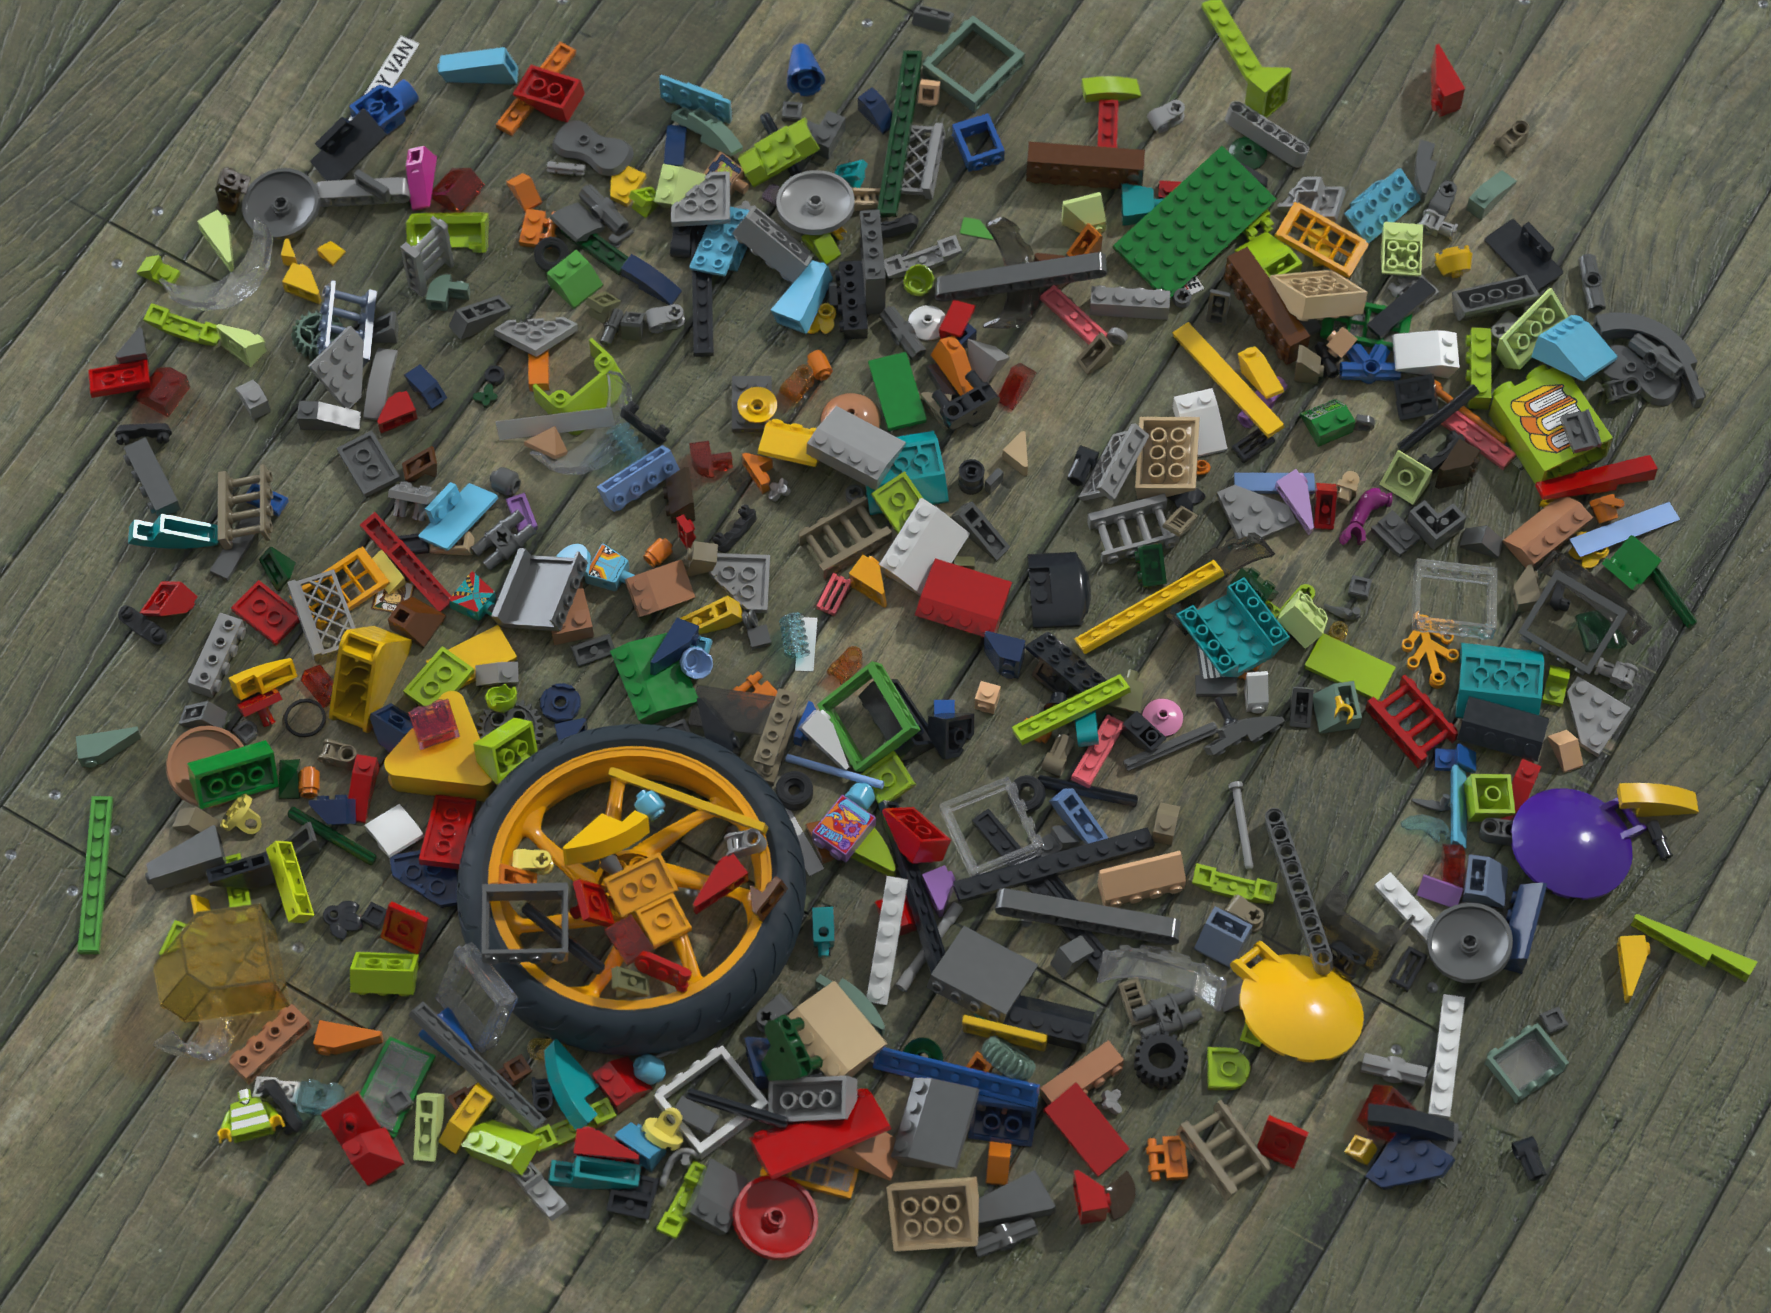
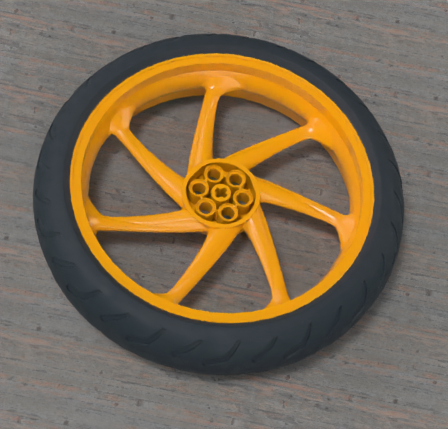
[457,724,806,1056]

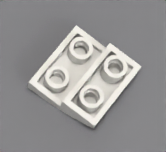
[365,804,424,858]

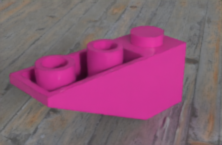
[406,146,437,211]

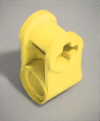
[512,849,554,875]

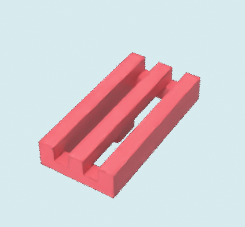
[816,573,851,616]

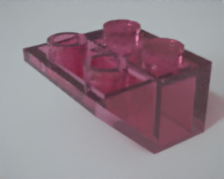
[408,699,460,750]

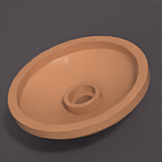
[821,393,881,428]

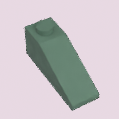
[1466,170,1517,221]
[76,727,141,768]

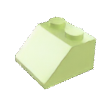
[654,164,706,209]

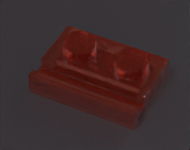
[605,914,654,966]

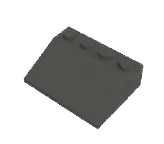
[891,1078,980,1169]

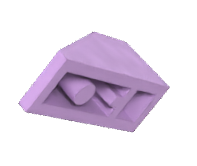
[1275,469,1314,536]

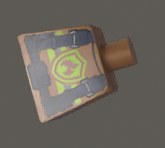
[703,151,749,197]

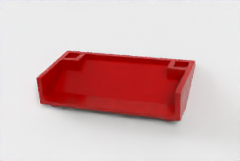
[749,1088,891,1180]

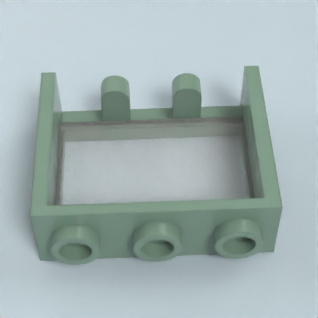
[1485,1023,1569,1104]

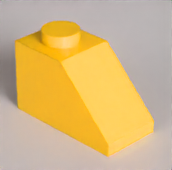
[282,263,321,304]

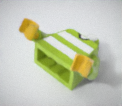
[218,1089,285,1143]

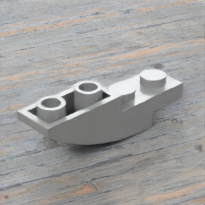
[508,1162,569,1221]

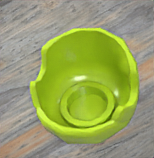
[903,264,934,296]
[485,684,517,713]

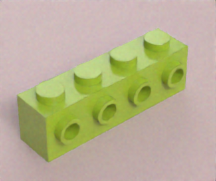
[1465,327,1491,409]

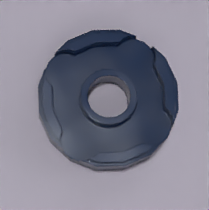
[540,683,581,723]

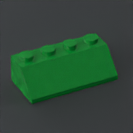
[187,740,279,809]

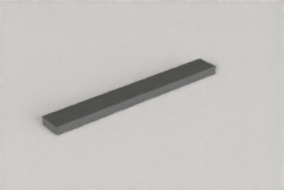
[409,1002,546,1133]

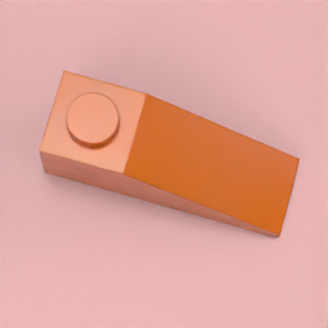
[931,336,973,396]
[313,1020,384,1056]

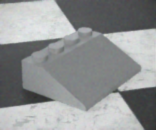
[806,406,906,490]

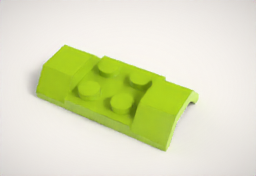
[738,117,820,187]

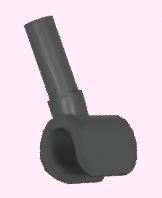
[609,229,634,248]

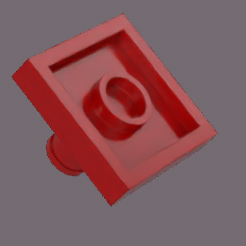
[237,688,283,727]
[570,879,615,927]
[380,901,429,955]
[321,1091,381,1150]
[1257,1115,1309,1169]

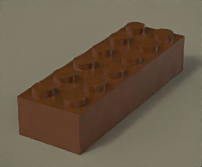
[1026,141,1145,189]
[1224,247,1310,365]

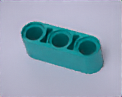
[1075,710,1099,747]

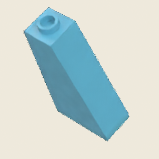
[438,47,518,84]
[771,260,833,334]

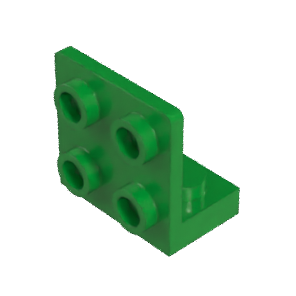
[1602,535,1662,591]

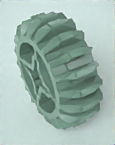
[291,309,343,361]
[981,1036,1036,1082]

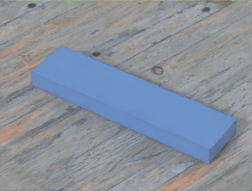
[1234,473,1315,494]

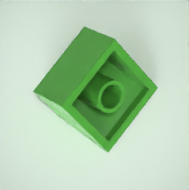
[547,250,603,309]

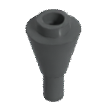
[599,854,623,875]

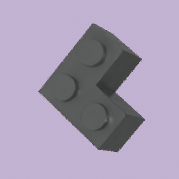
[802,111,846,159]
[1407,500,1467,550]

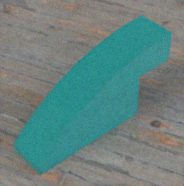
[128,514,218,549]
[544,1039,599,1131]
[547,1155,641,1189]

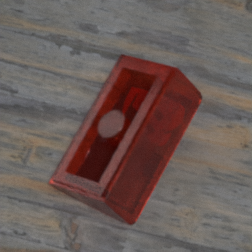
[301,665,334,708]

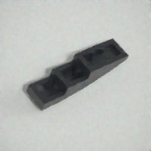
[1368,1104,1454,1142]

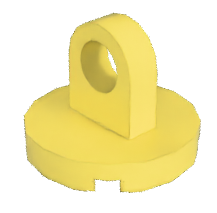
[220,794,261,834]
[642,1108,683,1150]

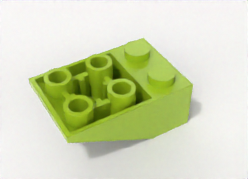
[1234,231,1302,278]

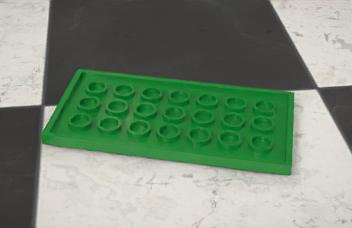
[1112,146,1277,299]

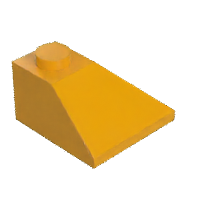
[849,555,887,608]

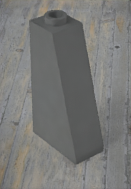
[145,825,227,891]
[978,1170,1056,1229]

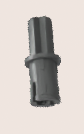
[599,308,623,347]

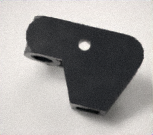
[931,370,1000,430]

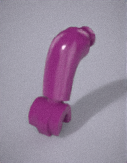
[1339,488,1393,545]

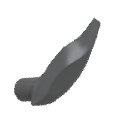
[1323,603,1361,620]
[1412,794,1451,811]

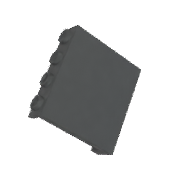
[491,548,588,631]
[927,926,1038,1024]

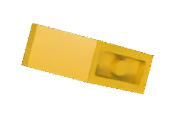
[438,1082,496,1154]

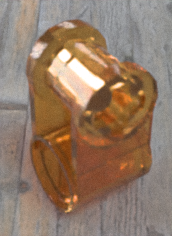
[779,364,814,403]
[827,646,863,685]

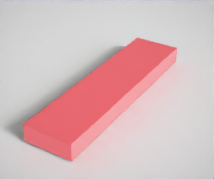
[1040,285,1108,345]
[1441,411,1516,470]
[1071,714,1124,788]

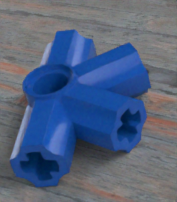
[1339,343,1401,384]

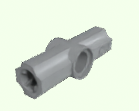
[1361,1053,1428,1086]

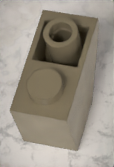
[683,541,718,577]
[1511,564,1543,613]

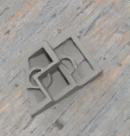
[1277,177,1346,221]

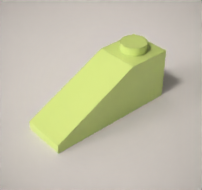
[198,209,234,272]
[413,1093,445,1161]

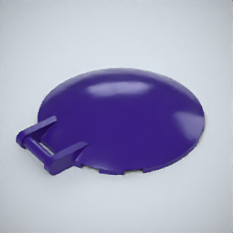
[1511,788,1647,900]

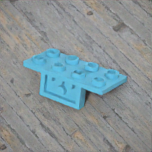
[659,75,732,124]
[1345,168,1420,243]
[689,207,749,276]
[419,482,498,551]

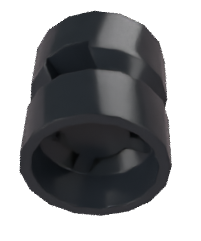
[958,459,985,495]

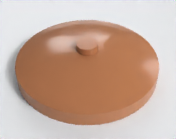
[166,726,244,808]

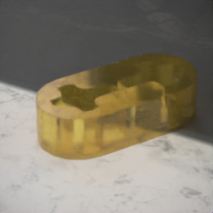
[527,1038,568,1060]

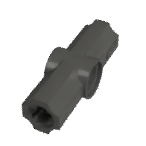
[578,185,629,235]
[1578,254,1606,313]
[880,306,926,361]
[1628,333,1685,381]
[972,1216,1038,1258]

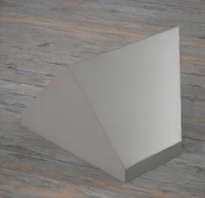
[967,339,1010,382]

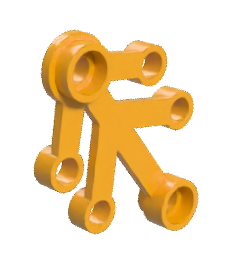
[1401,615,1459,689]

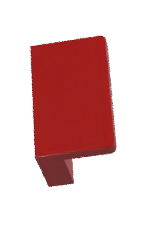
[939,300,975,339]

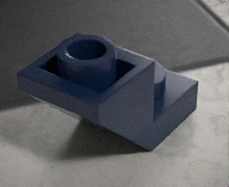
[404,364,447,409]

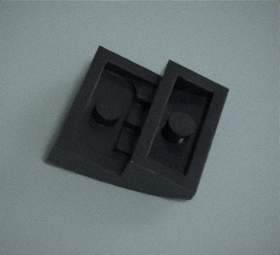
[1394,374,1439,421]
[606,1175,660,1220]

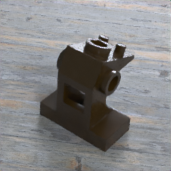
[215,167,251,216]

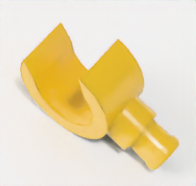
[1334,696,1354,724]

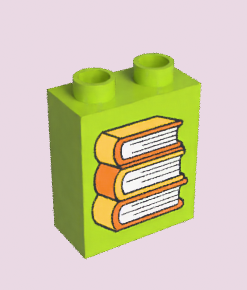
[1489,365,1613,485]

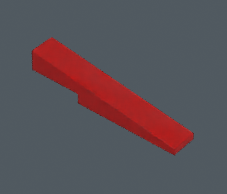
[1535,455,1658,500]
[360,512,451,612]

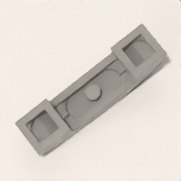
[884,235,962,278]
[364,348,398,420]

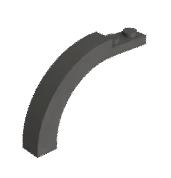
[1593,312,1705,409]

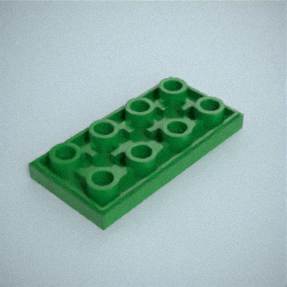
[868,352,927,432]

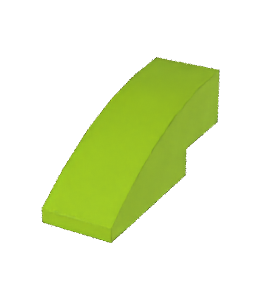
[1081,76,1141,103]

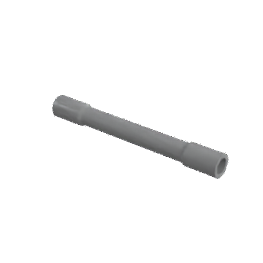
[895,902,963,992]

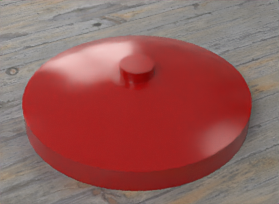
[733,1175,818,1260]

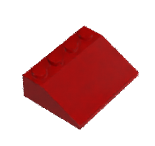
[915,558,1012,637]

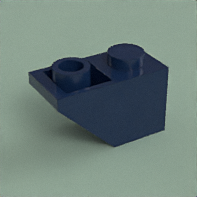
[309,795,356,825]

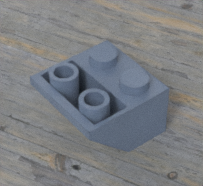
[1462,854,1508,908]
[1194,906,1253,969]

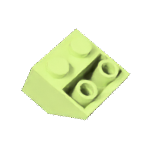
[1277,590,1328,649]

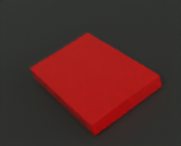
[88,359,151,398]
[231,580,300,646]

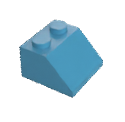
[615,1122,667,1173]

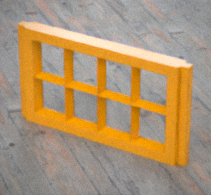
[1275,202,1369,278]
[289,546,390,631]

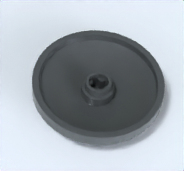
[242,168,320,241]
[1427,903,1513,983]

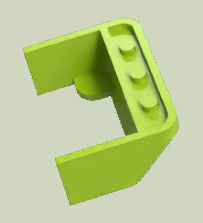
[406,212,489,253]
[533,338,629,435]

